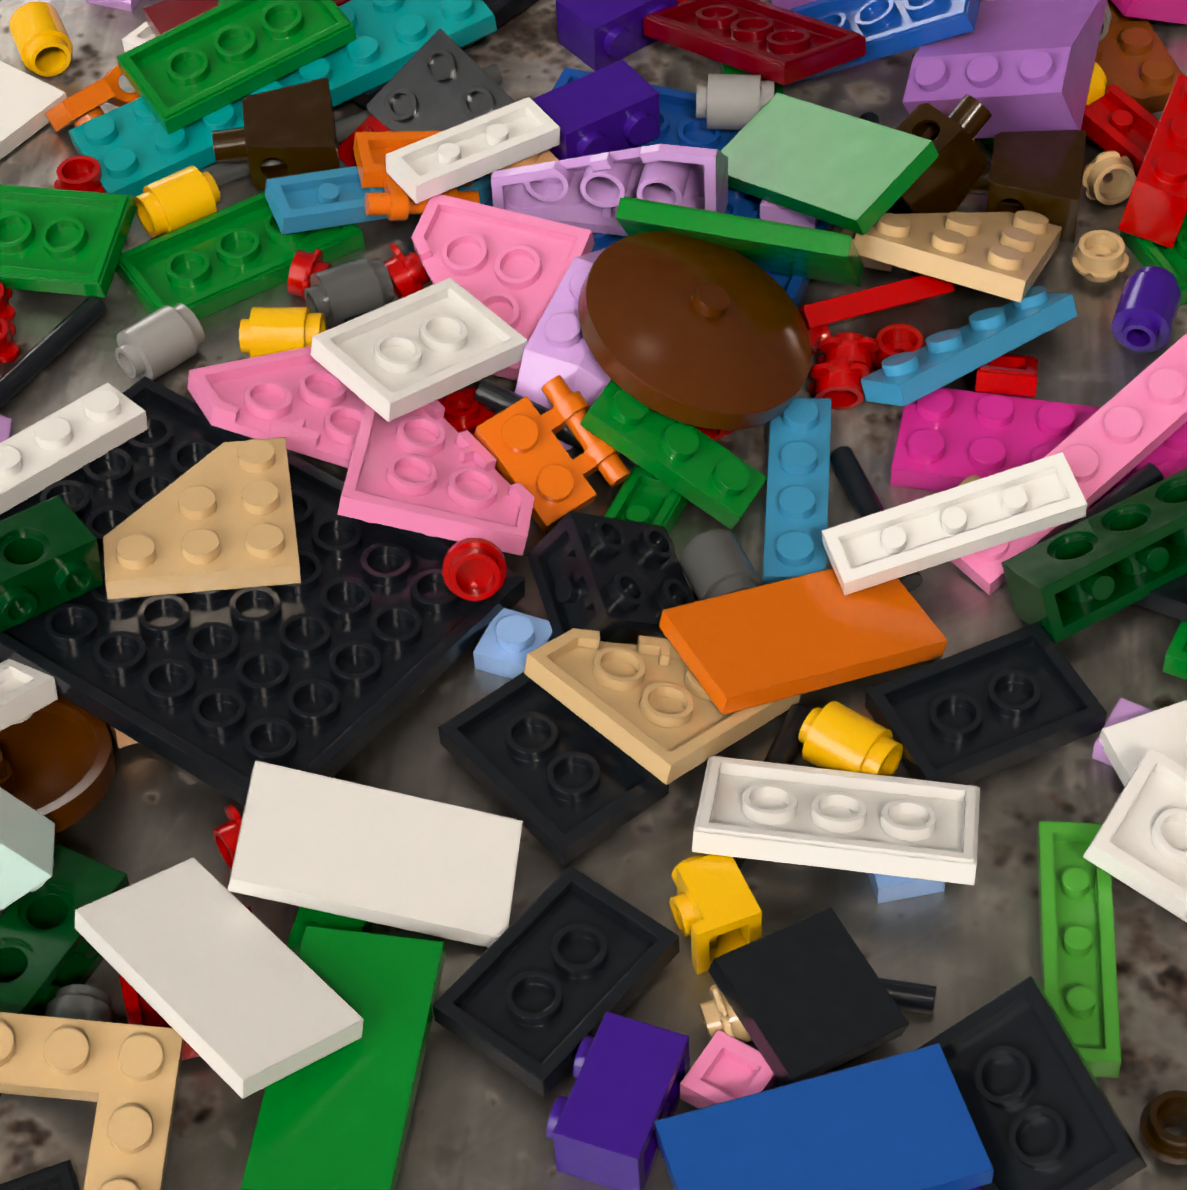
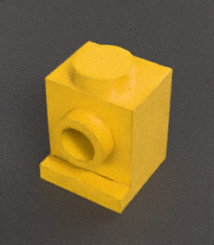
[669,854,762,975]

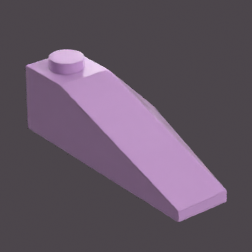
[491,144,728,236]

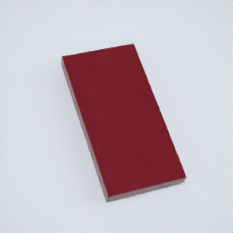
[643,0,866,86]

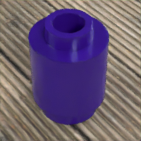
[1111,266,1181,352]

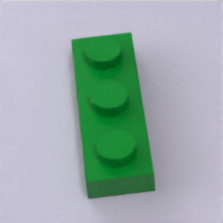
[580,379,767,530]

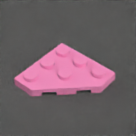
[411,194,595,381]
[187,346,365,468]
[337,400,535,556]

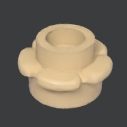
[1081,151,1136,205]
[1072,230,1129,283]
[699,985,753,1043]

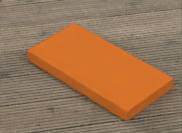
[659,568,948,715]

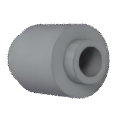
[696,74,775,130]
[115,303,205,381]

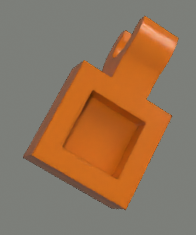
[45,65,140,132]

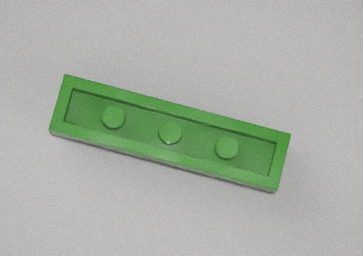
[1037,821,1121,1078]

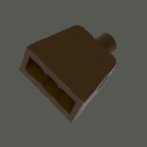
[212,78,340,189]
[893,94,992,214]
[968,130,1086,243]

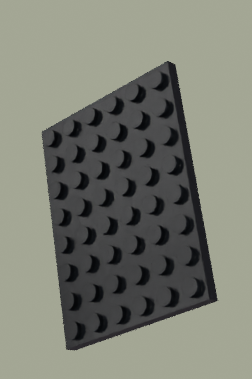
[0,376,525,806]

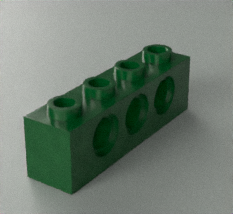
[1001,468,1187,644]
[0,495,103,632]
[0,844,130,1096]

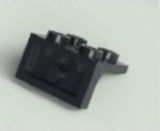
[367,28,515,131]
[526,511,694,642]

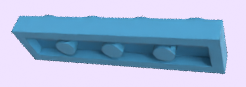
[265,166,492,235]
[860,286,1077,406]
[762,398,831,585]

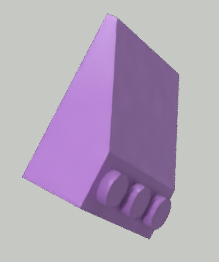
[902,0,1107,139]

